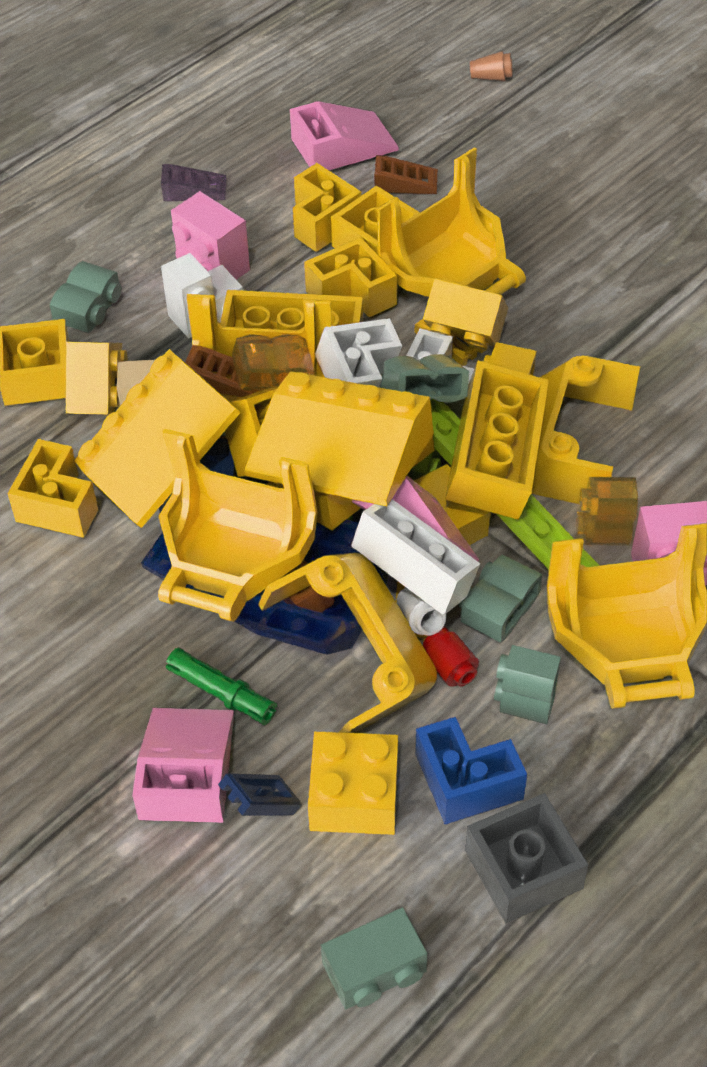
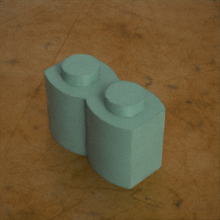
[50,261,122,333]
[383,354,469,402]
[459,554,542,643]
[494,645,561,725]

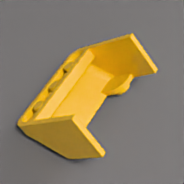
[531,355,640,510]
[258,553,437,733]

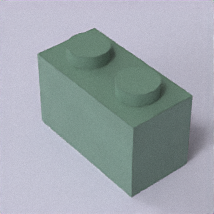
[321,907,428,1010]

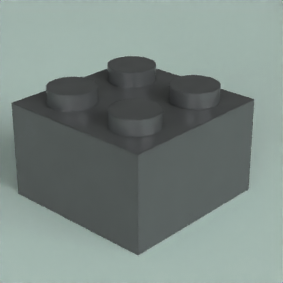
[465,793,588,924]

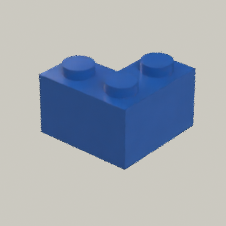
[415,717,527,824]

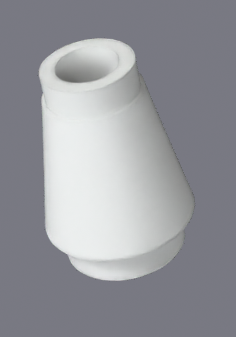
[396,588,446,636]

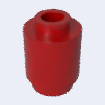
[422,627,479,687]

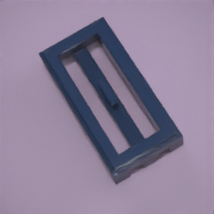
[218,773,302,816]

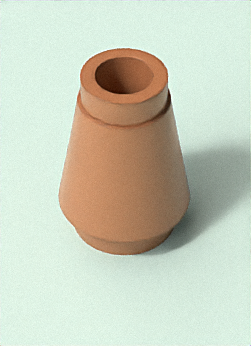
[470,51,513,81]

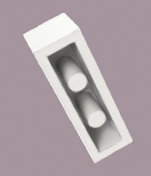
[351,499,480,615]

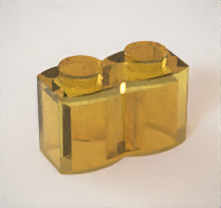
[232,334,314,391]
[576,477,638,546]

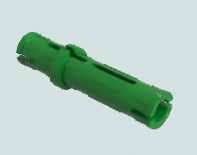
[166,647,277,726]

